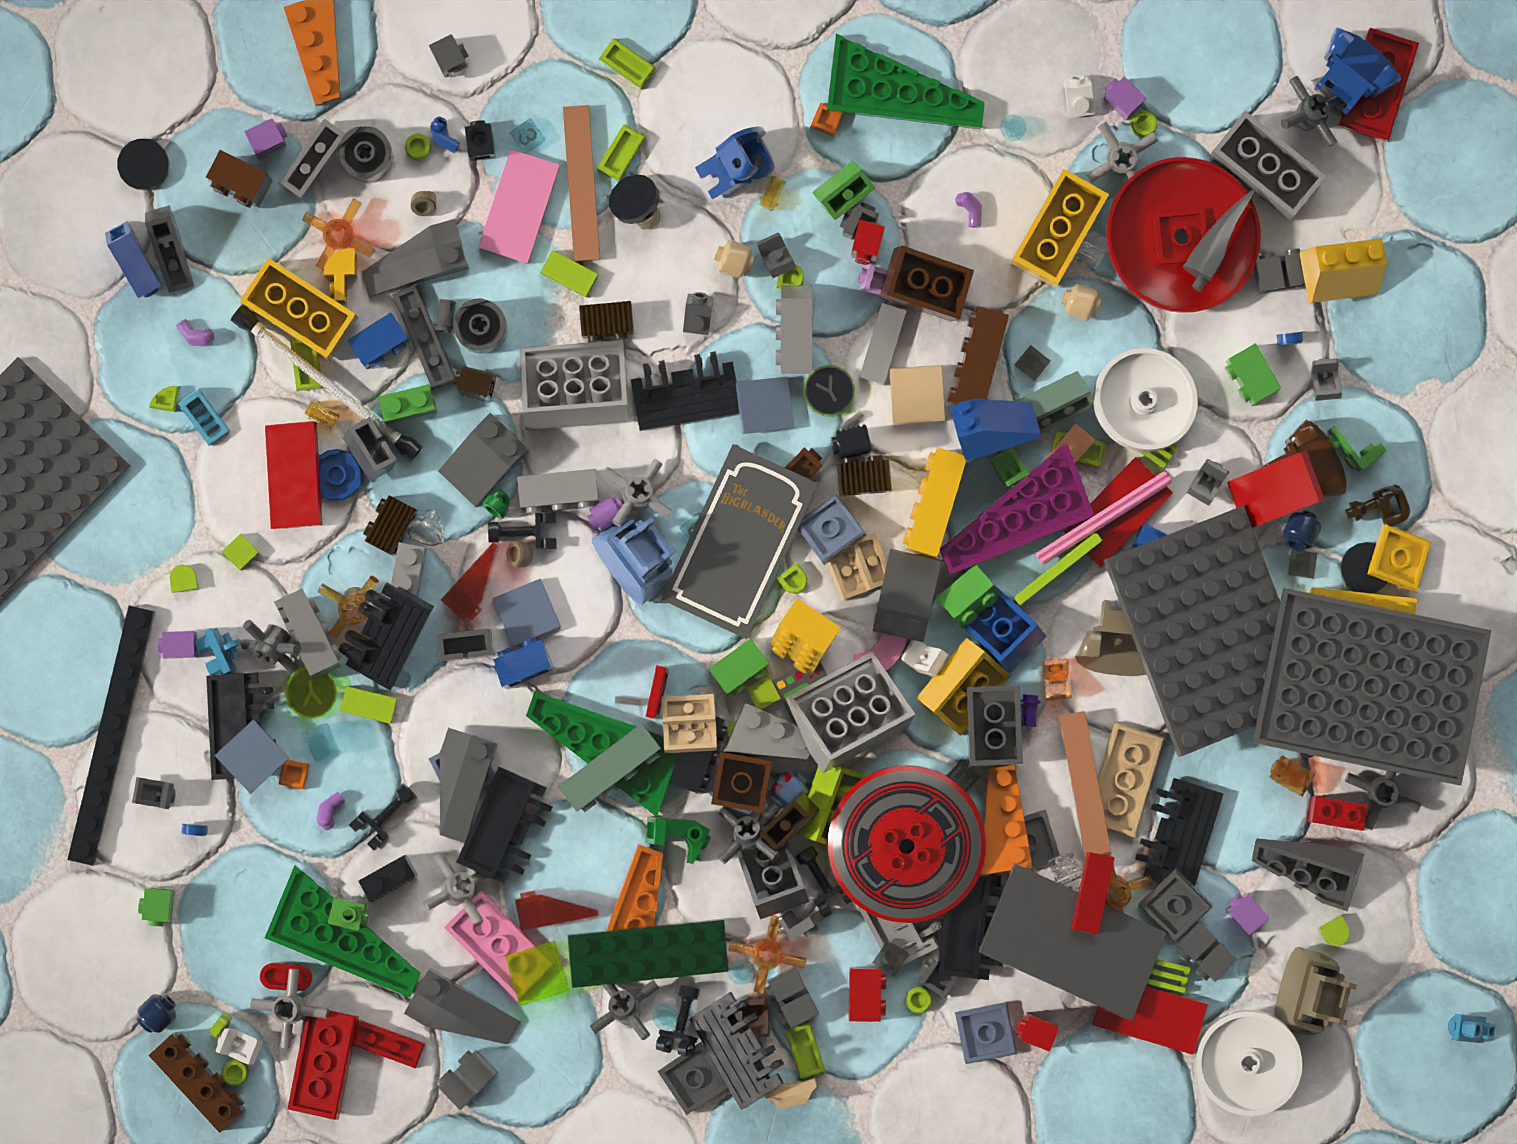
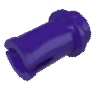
[1020,694,1041,727]

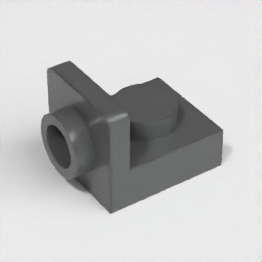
[756,233,796,278]

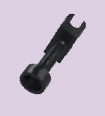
[488,512,557,549]
[349,783,418,851]
[795,845,852,918]
[656,985,700,1058]

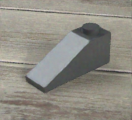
[145,205,194,293]

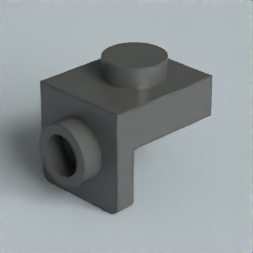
[840,202,879,240]
[683,292,714,335]
[1311,358,1342,401]
[1186,459,1229,506]
[132,777,175,810]
[778,910,824,940]
[917,959,959,999]

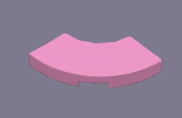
[854,633,907,671]

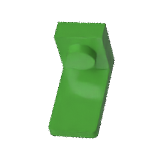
[1327,426,1387,472]

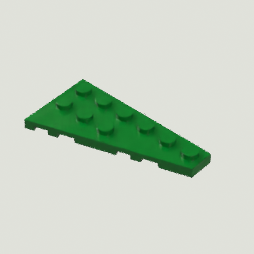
[827,33,985,130]
[526,691,679,817]
[265,865,421,997]

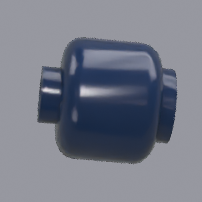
[1283,510,1321,551]
[137,994,176,1033]

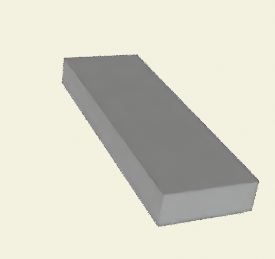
[859,303,907,386]

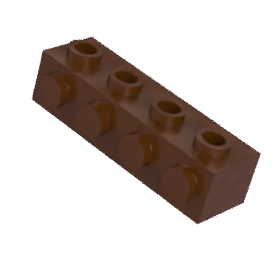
[947,307,1009,409]
[148,1032,246,1133]

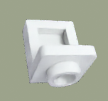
[1063,75,1095,118]
[901,640,948,677]
[216,1028,263,1066]

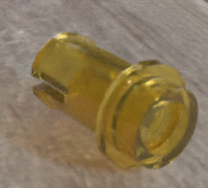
[759,176,786,211]
[305,401,340,430]

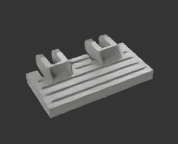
[858,906,943,970]

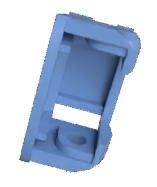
[592,517,677,605]

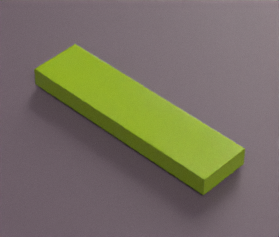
[1014,533,1102,605]

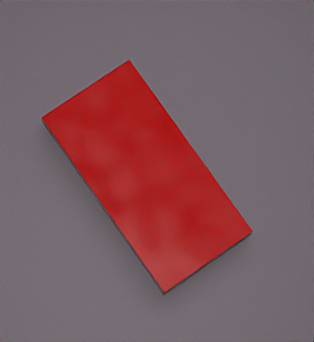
[1338,27,1419,142]
[265,421,323,529]
[1227,450,1325,528]
[1063,457,1173,568]
[1092,986,1208,1055]
[287,1006,359,1120]

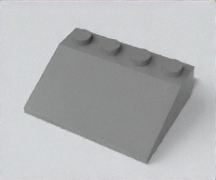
[520,340,629,430]
[786,651,916,773]

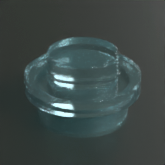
[1000,115,1026,141]
[728,958,754,985]
[653,1004,679,1030]

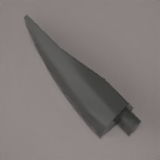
[1183,190,1255,292]

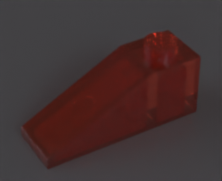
[441,542,499,622]
[515,890,599,931]

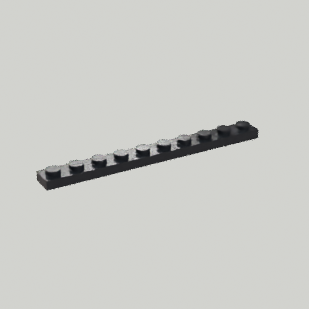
[67,605,155,866]

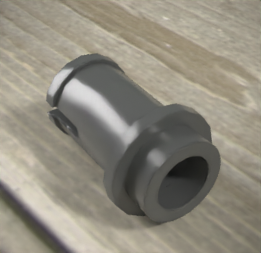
[434,299,456,334]

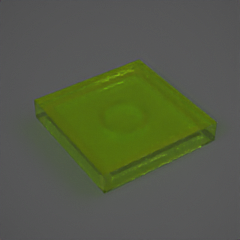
[505,940,570,1006]

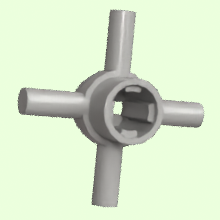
[1087,122,1158,183]
[602,459,673,527]
[423,852,489,925]
[250,969,329,1049]

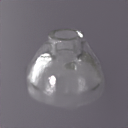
[407,510,445,546]

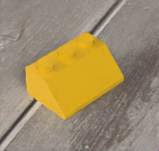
[1300,238,1387,303]
[916,638,1011,736]

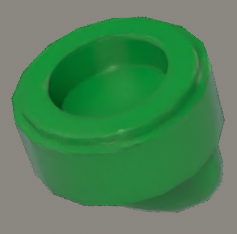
[483,490,509,519]

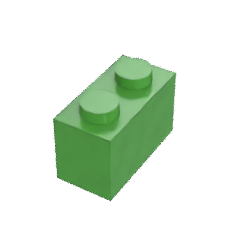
[812,160,875,220]
[1225,343,1281,406]
[378,384,437,425]
[936,564,1001,628]
[709,638,769,696]

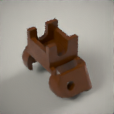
[1263,419,1347,497]

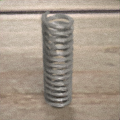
[840,410,865,429]
[615,696,642,706]

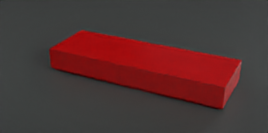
[1071,851,1115,935]
[353,1019,425,1069]

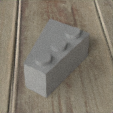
[776,284,813,374]
[274,588,342,681]
[723,704,810,760]

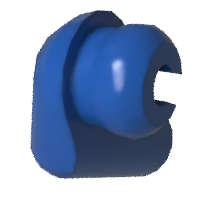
[430,116,460,154]

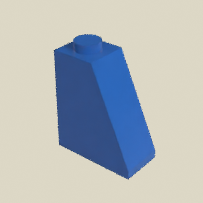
[105,221,161,298]

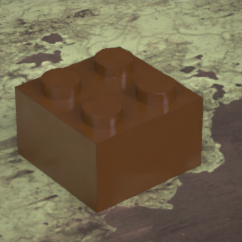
[206,150,273,208]
[711,752,772,813]

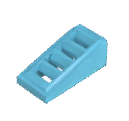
[178,388,230,446]

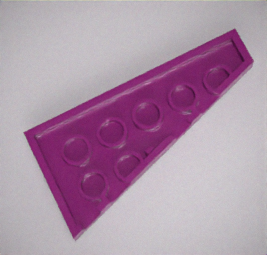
[940,442,1094,575]

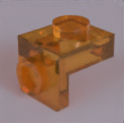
[1042,657,1072,701]
[1270,755,1315,797]

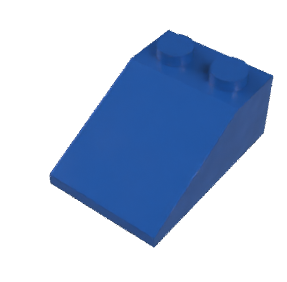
[950,398,1042,461]
[963,586,1047,673]
[493,637,555,689]

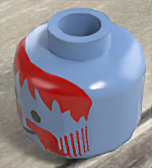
[770,771,809,808]

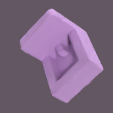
[858,263,887,296]

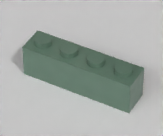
[1001,371,1094,453]
[558,723,661,813]

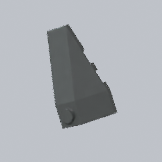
[362,219,469,297]
[440,727,498,843]
[1252,838,1365,911]
[404,968,521,1044]

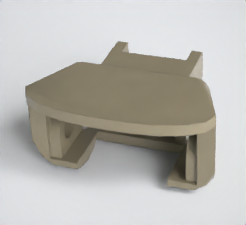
[1075,600,1146,676]
[1274,947,1357,1035]

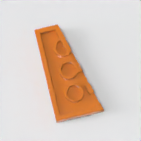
[284,0,341,106]
[980,765,1032,877]
[605,844,663,931]

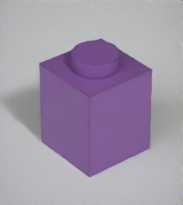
[1104,76,1146,120]
[244,118,287,158]
[158,631,198,659]
[1226,893,1269,935]

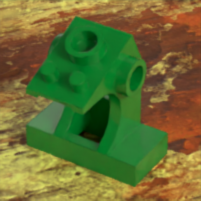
[645,817,710,864]

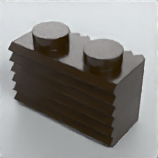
[579,301,634,343]
[453,366,496,402]
[837,455,892,496]
[363,495,418,557]
[760,792,819,851]

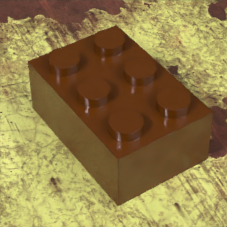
[879,245,974,322]

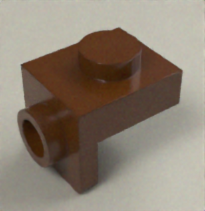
[785,447,823,479]
[740,996,770,1037]

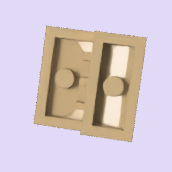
[889,365,945,424]
[827,533,887,601]
[662,694,717,753]

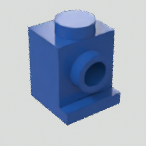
[1131,524,1168,549]

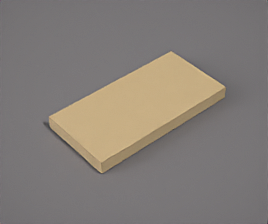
[1098,722,1165,838]

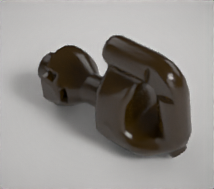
[1345,484,1410,526]

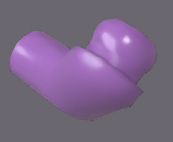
[955,192,982,228]
[176,319,214,347]
[316,792,345,830]

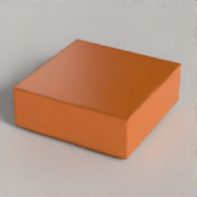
[810,102,844,137]
[278,760,310,790]

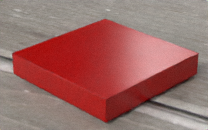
[645,665,669,720]

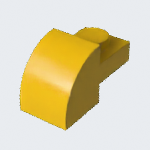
[323,248,357,304]

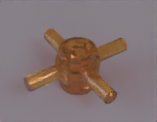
[302,198,375,271]
[317,576,379,639]
[1103,852,1153,913]
[728,915,807,994]

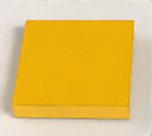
[1367,524,1432,592]

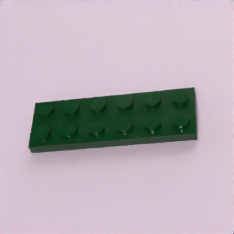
[567,919,729,988]

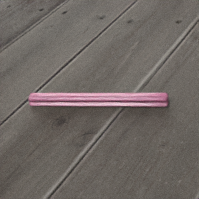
[1036,472,1172,565]

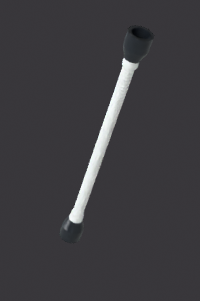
[230,305,423,462]

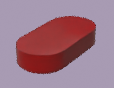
[260,963,313,991]

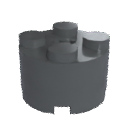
[339,126,394,183]
[453,298,507,354]

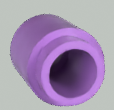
[587,496,623,532]

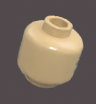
[714,240,754,278]
[1061,284,1102,321]

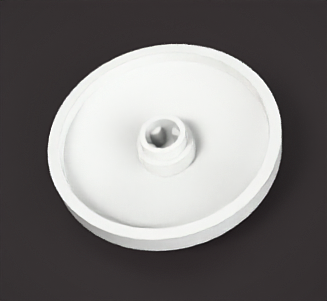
[1093,348,1198,452]
[1196,1010,1303,1116]

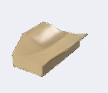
[765,1077,817,1109]

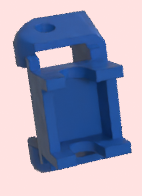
[1314,27,1402,115]
[695,126,775,199]

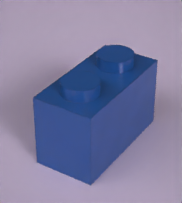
[347,312,410,369]

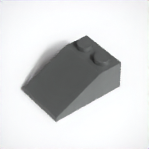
[438,413,529,507]
[872,549,941,642]
[967,685,1023,766]
[732,832,810,920]

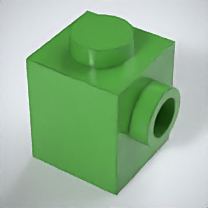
[138,888,175,927]
[328,897,370,931]

